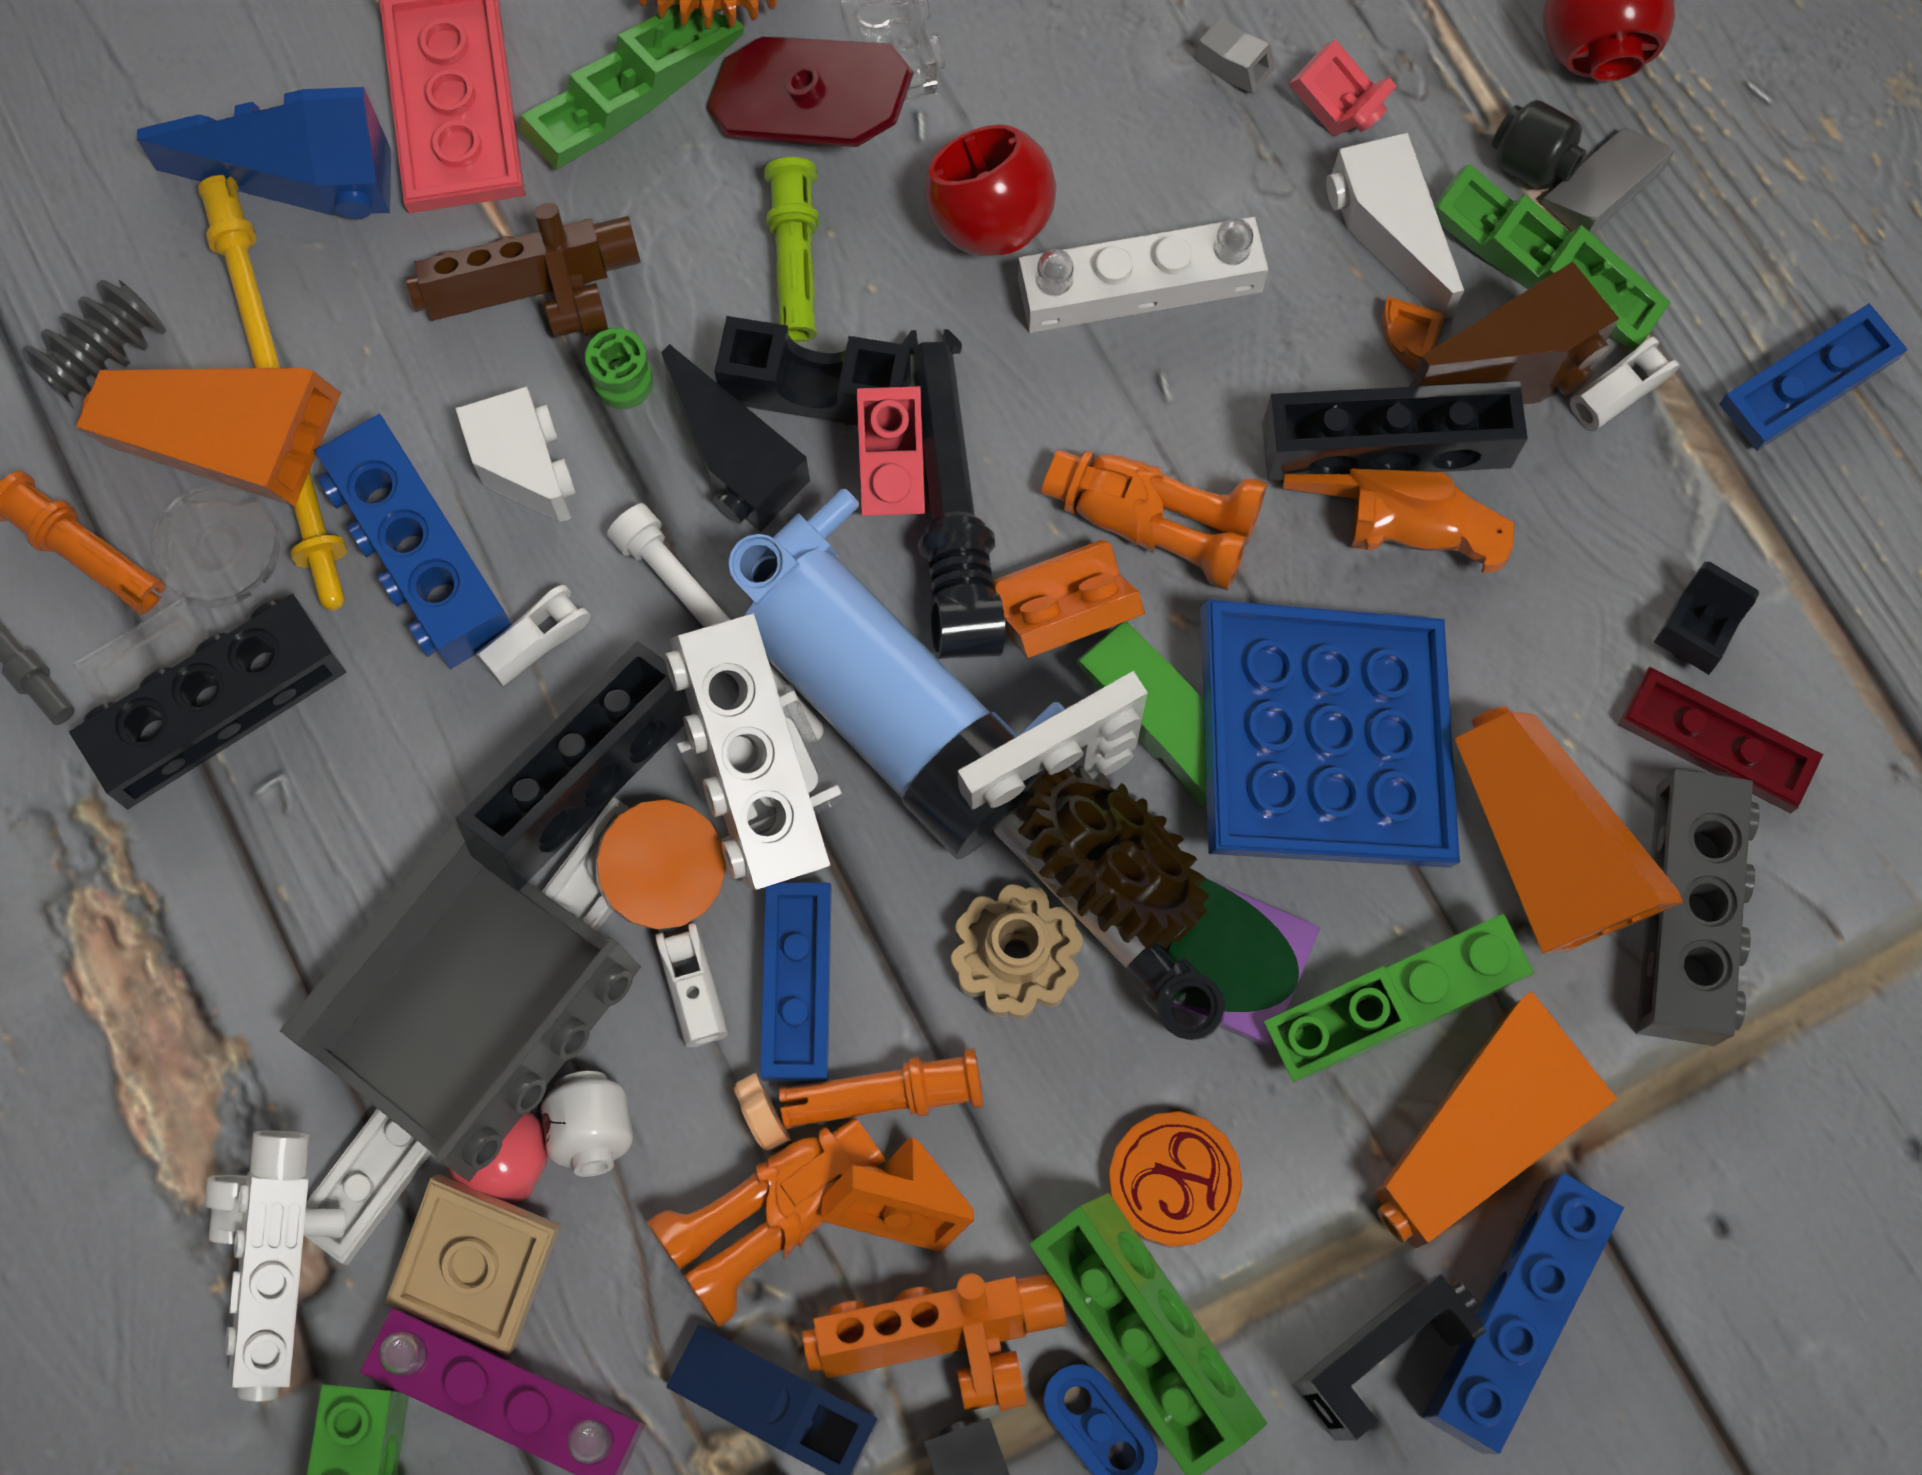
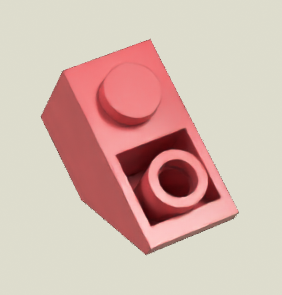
[857,386,925,516]

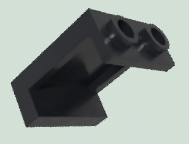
[1292,1274,1486,1441]

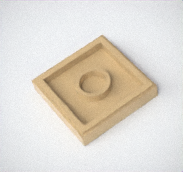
[385,1174,561,1356]

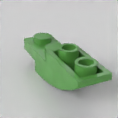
[1264,913,1534,1083]

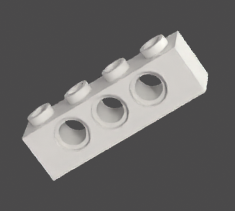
[664,613,830,890]

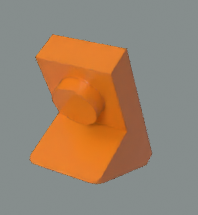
[821,1137,974,1252]

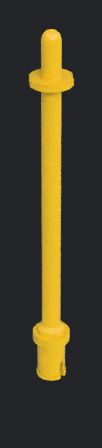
[198,175,348,611]

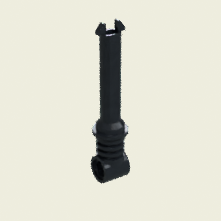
[902,329,1005,659]

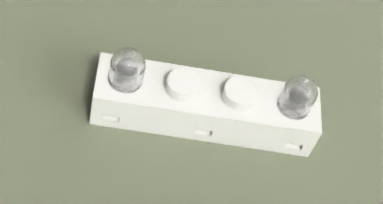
[1018,216,1268,333]

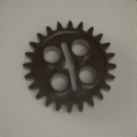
[1016,766,1209,948]

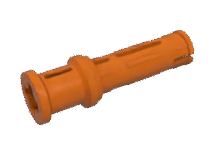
[0,471,165,614]
[779,1048,984,1129]

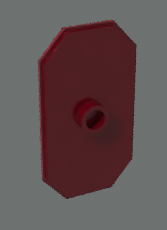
[707,36,914,147]

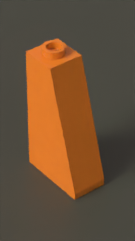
[76,368,341,506]
[1454,706,1684,954]
[1374,991,1617,1249]

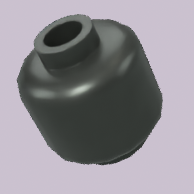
[1492,100,1586,190]

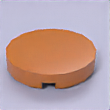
[595,799,726,929]

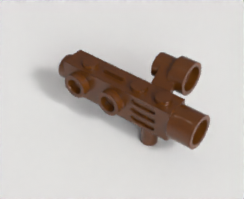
[406,203,641,338]

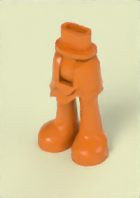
[1041,449,1268,591]
[646,1117,885,1328]

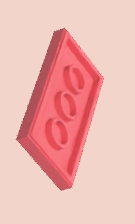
[380,0,526,213]

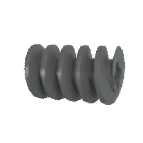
[22,280,167,409]

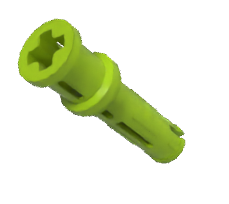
[764,157,820,343]

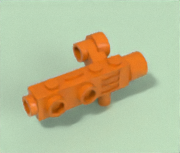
[802,1272,1067,1412]

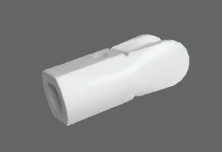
[1570,337,1680,431]
[476,585,591,687]
[655,923,729,1047]

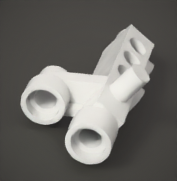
[205,1131,346,1401]

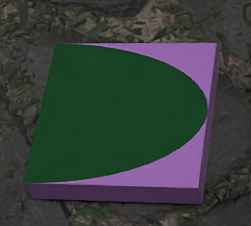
[1167,878,1321,1049]

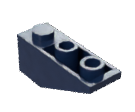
[666,1324,880,1475]

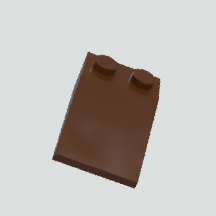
[1409,262,1619,405]

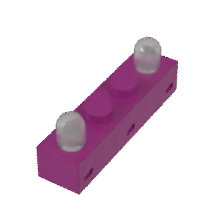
[360,1308,646,1475]

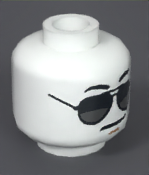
[541,1071,633,1177]

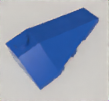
[137,87,391,219]

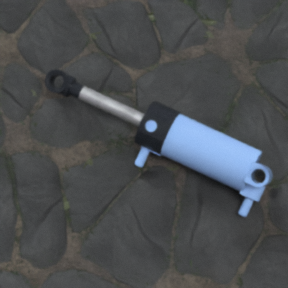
[728,489,1226,1041]

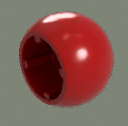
[1543,0,1675,82]
[925,124,1056,256]

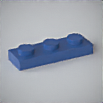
[1719,303,1908,451]
[760,882,832,1082]

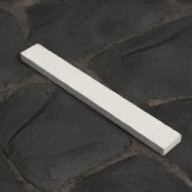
[305,797,629,1265]

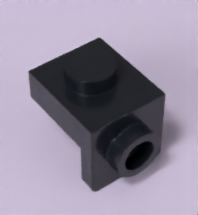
[1654,561,1759,675]

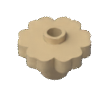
[951,884,1083,1020]

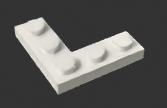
[958,671,1148,810]

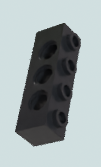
[1262,381,1528,481]
[69,593,347,810]
[455,641,692,892]

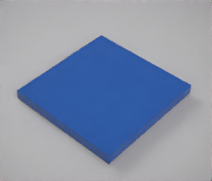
[1200,600,1460,868]

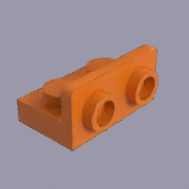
[993,540,1145,658]

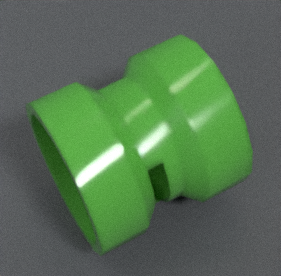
[585,328,653,409]

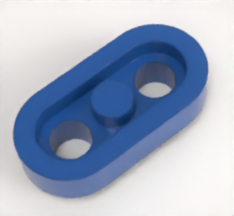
[1043,1364,1158,1475]

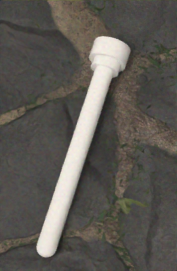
[607,503,824,743]

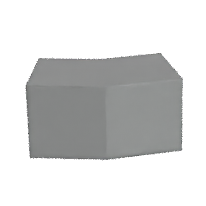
[1196,16,1275,94]

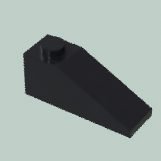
[661,344,810,532]

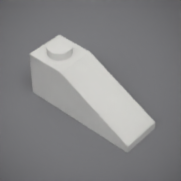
[1326,133,1464,319]

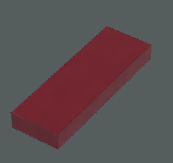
[1618,666,1824,814]

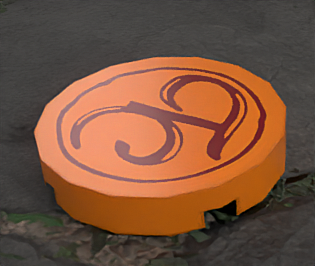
[1108,1111,1243,1248]

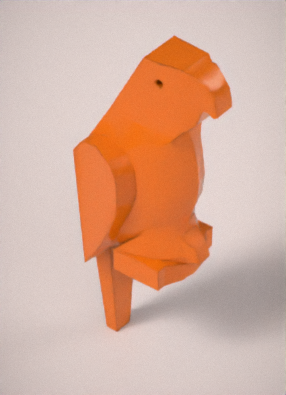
[1283,468,1515,573]

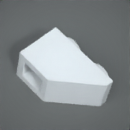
[456,386,576,522]

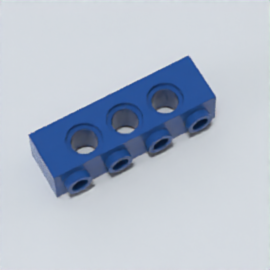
[314,413,512,669]
[1422,1172,1625,1454]

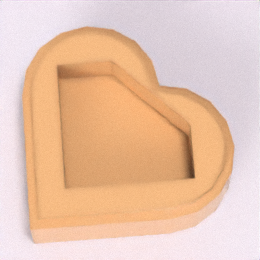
[734,1072,793,1154]

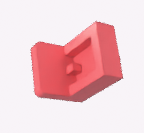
[1289,39,1397,137]

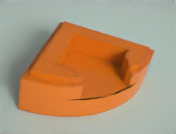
[1382,296,1446,371]

